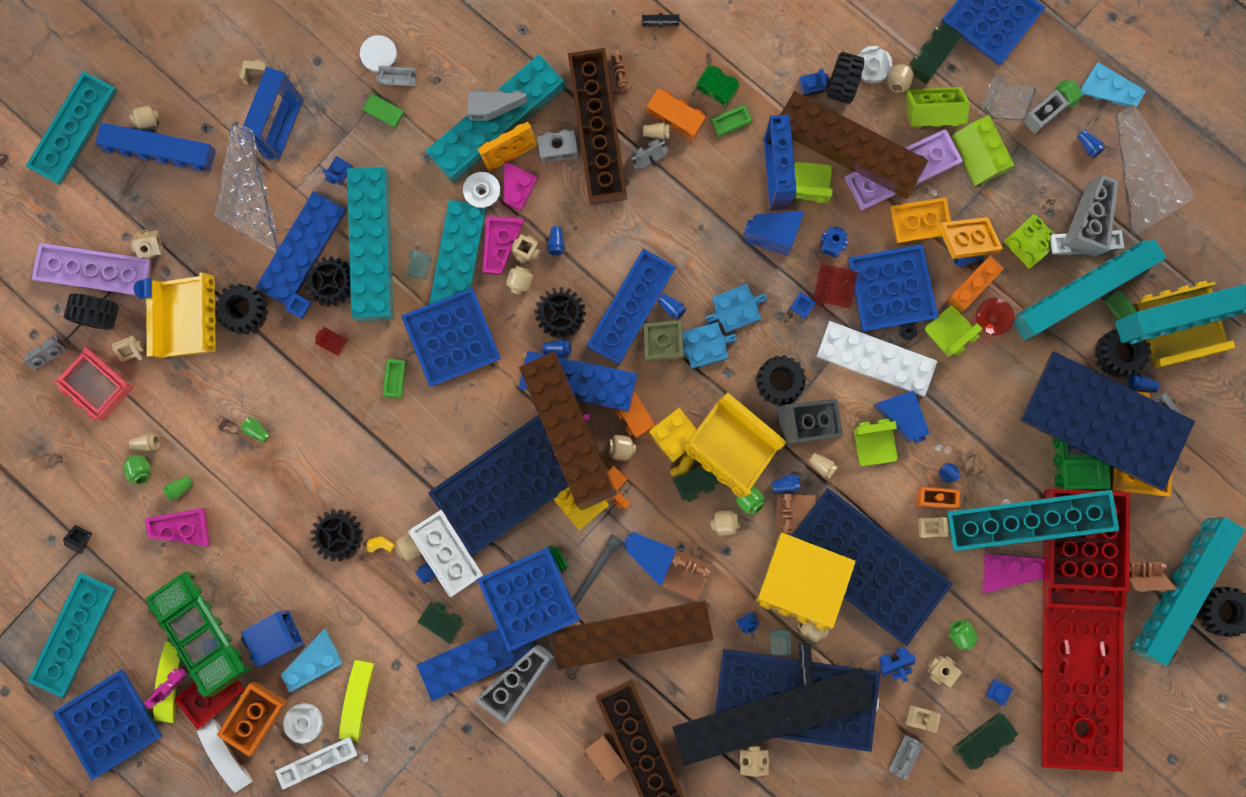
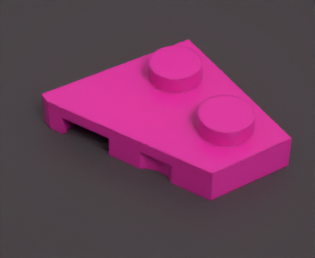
[504,162,538,212]
[144,667,188,709]

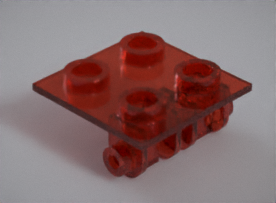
[813,263,858,309]

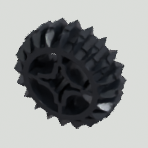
[304,256,351,307]
[535,287,586,339]
[310,509,364,562]

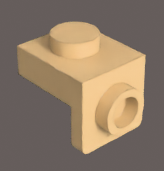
[239,60,268,85]
[112,335,144,362]
[918,517,950,538]
[906,705,941,733]

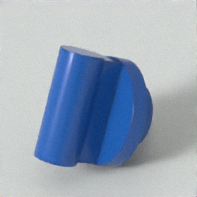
[133,278,152,299]
[939,463,961,483]
[736,611,759,633]

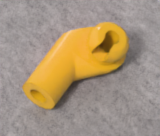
[670,453,694,477]
[366,536,395,553]

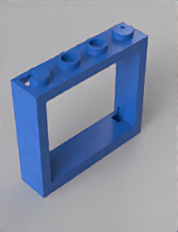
[241,67,304,161]
[763,114,797,210]

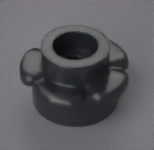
[899,323,918,341]

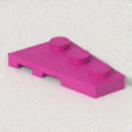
[483,217,525,275]
[145,508,210,546]
[982,554,1044,593]

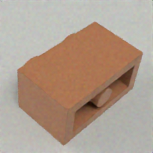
[584,733,627,783]

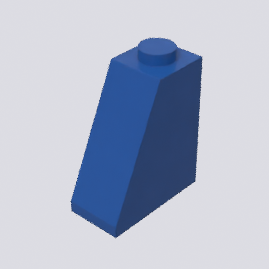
[874,390,930,443]
[623,532,676,586]

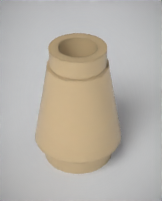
[643,122,671,141]
[129,433,161,452]
[809,453,838,479]

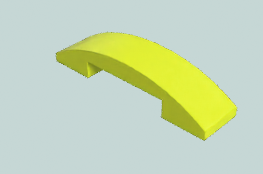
[153,642,186,723]
[339,660,375,742]

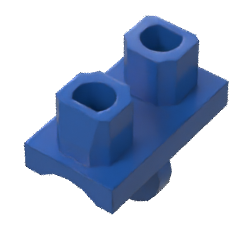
[879,647,916,683]

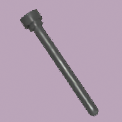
[572,534,624,607]

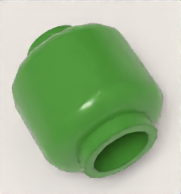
[1055,79,1082,108]
[122,455,152,485]
[736,486,765,514]
[948,620,978,650]

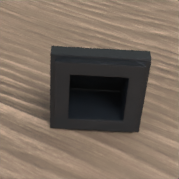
[63,525,92,554]

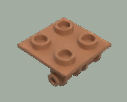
[606,50,632,92]
[776,494,816,534]
[662,550,712,601]
[1130,562,1176,592]

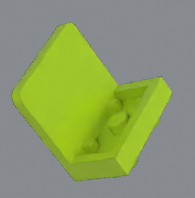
[793,162,832,203]
[1003,214,1055,269]
[925,305,982,357]
[853,419,898,466]

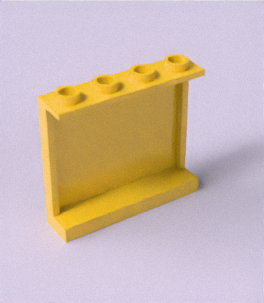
[146,272,216,358]
[1135,280,1236,369]
[683,392,786,498]
[755,532,856,631]

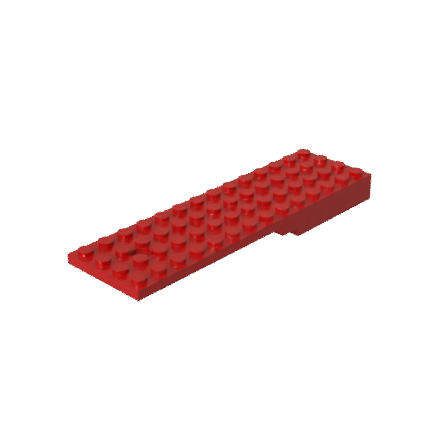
[1041,489,1130,772]

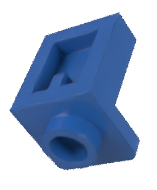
[799,68,829,96]
[322,156,353,186]

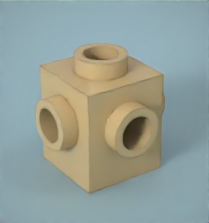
[131,230,163,259]
[512,234,540,264]
[927,656,962,688]
[740,745,769,777]

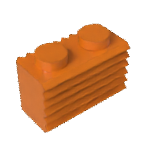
[915,486,960,509]

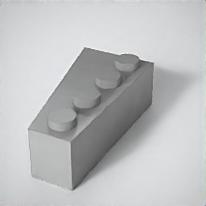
[1063,175,1118,257]
[474,644,555,724]

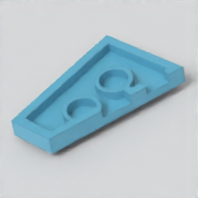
[1080,62,1146,108]
[281,629,343,693]

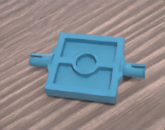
[705,284,767,333]
[683,322,737,369]

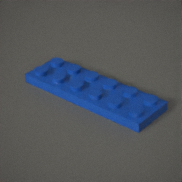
[255,191,347,306]
[586,249,676,365]
[518,351,638,412]
[417,628,537,701]

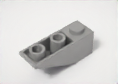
[467,90,527,121]

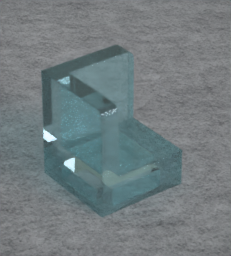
[408,250,432,280]
[768,629,791,655]

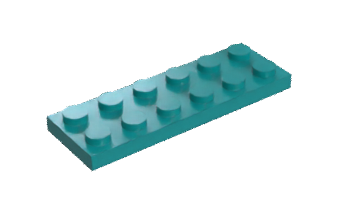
[26,71,117,185]
[429,200,487,304]
[27,573,117,698]

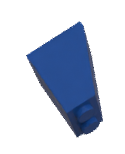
[743,211,804,256]
[241,610,305,668]

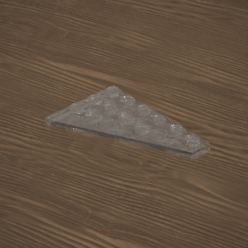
[1115,104,1197,237]
[214,121,280,252]

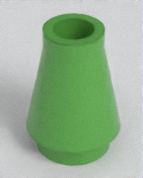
[240,416,270,443]
[162,476,193,501]

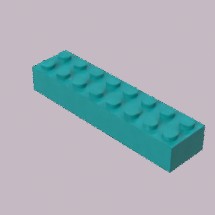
[426,54,565,184]
[347,167,394,322]
[1012,239,1167,341]
[1114,284,1246,345]
[948,490,1119,552]
[1131,517,1246,666]

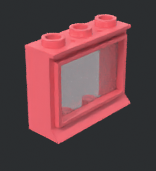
[54,347,135,421]

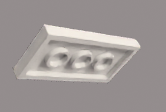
[408,510,483,597]

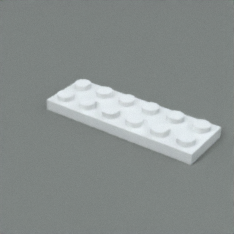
[816,321,937,397]

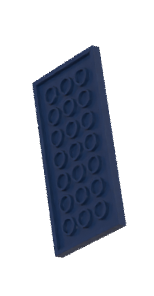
[1020,351,1195,491]
[428,415,569,556]
[791,488,953,646]
[715,649,881,752]

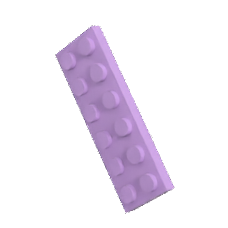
[844,129,963,211]
[32,243,153,296]

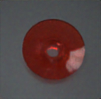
[976,298,1014,336]

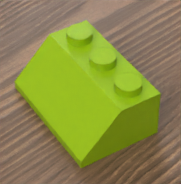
[905,87,970,128]
[950,115,1014,186]

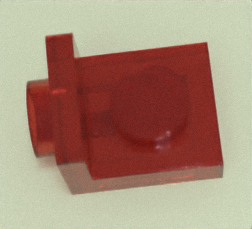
[315,327,348,356]

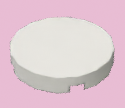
[360,35,397,73]
[858,46,893,84]
[283,703,324,744]

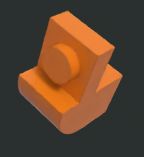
[606,466,631,510]

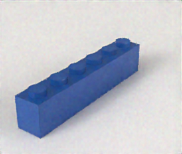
[95,122,216,172]

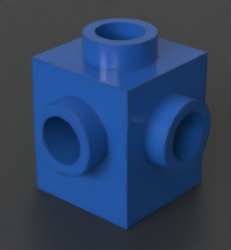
[819,226,849,259]

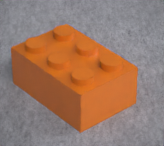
[216,681,288,757]

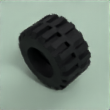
[827,52,865,104]
[215,284,268,335]
[64,293,119,330]
[1095,328,1151,377]
[756,355,806,406]
[1197,587,1246,637]

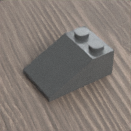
[777,399,843,445]

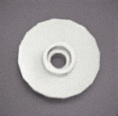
[463,172,500,208]

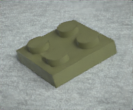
[644,320,684,362]

